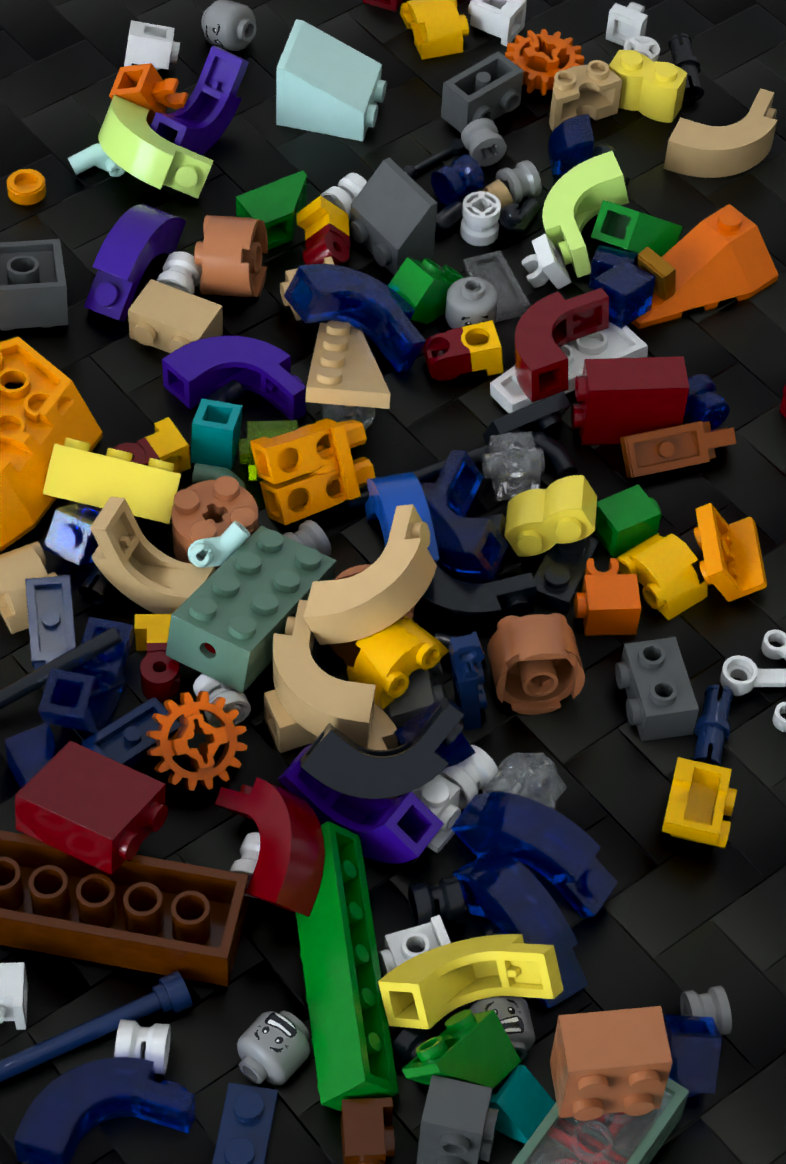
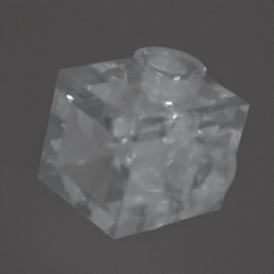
[482,431,545,501]
[482,752,567,825]

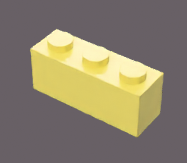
[42,438,181,524]

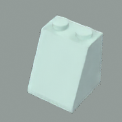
[276,19,387,141]

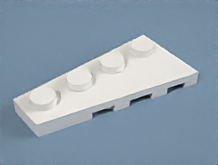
[490,310,648,413]

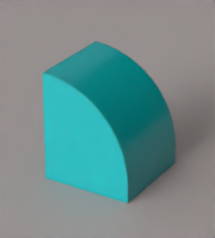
[191,399,242,470]
[490,1065,555,1143]

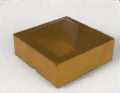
[638,247,676,301]

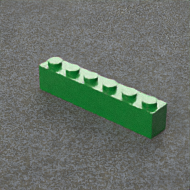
[295,821,399,1111]

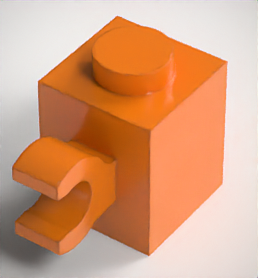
[109,63,188,124]
[574,558,641,636]

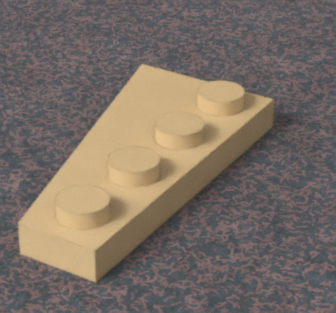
[305,320,391,409]

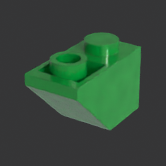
[236,170,307,250]
[591,200,684,257]
[381,257,464,325]
[402,1009,521,1089]

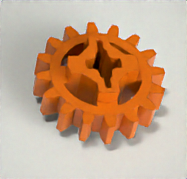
[505,29,584,96]
[146,691,247,791]

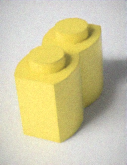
[609,50,688,123]
[504,475,597,557]

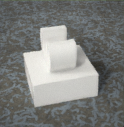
[605,2,648,46]
[521,234,571,289]

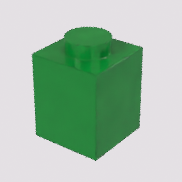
[594,484,661,558]

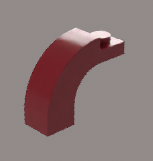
[515,288,609,402]
[215,777,325,917]

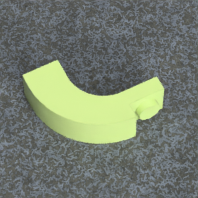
[98,95,213,199]
[542,151,629,278]

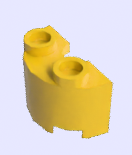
[400,0,469,60]
[616,533,708,621]
[347,616,449,710]
[662,757,737,849]

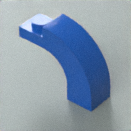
[364,472,439,563]

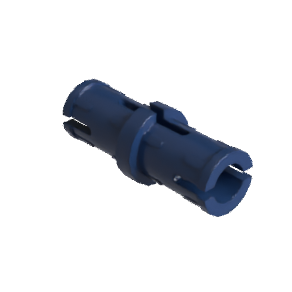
[692,684,733,767]

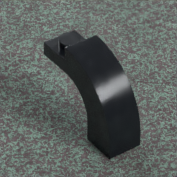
[414,563,537,638]
[300,697,464,799]

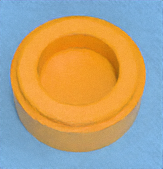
[7,169,46,206]

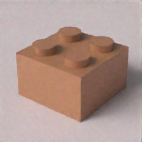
[550,1006,673,1121]

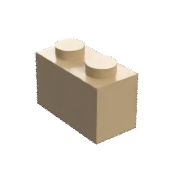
[128,279,223,353]

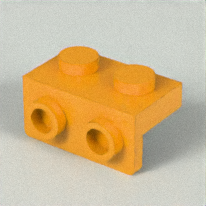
[694,503,767,602]

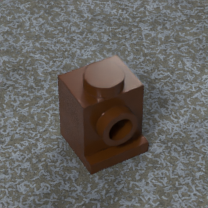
[341,1097,395,1164]

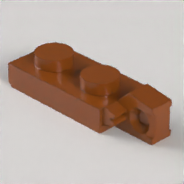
[620,421,737,478]

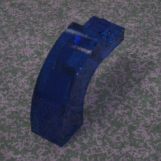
[284,264,426,372]
[421,450,508,580]
[38,617,135,733]
[451,792,618,918]
[452,851,589,1008]
[14,1057,196,1164]

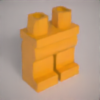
[250,418,375,525]

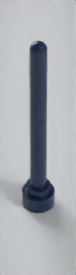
[0,970,193,1082]

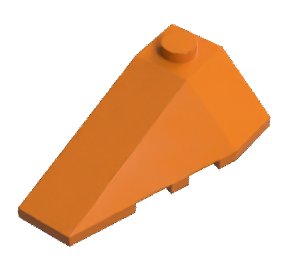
[612,204,779,329]

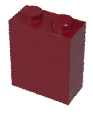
[571,356,690,445]
[15,741,168,875]

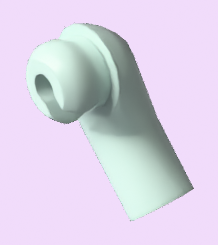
[68,143,125,177]
[188,521,251,568]

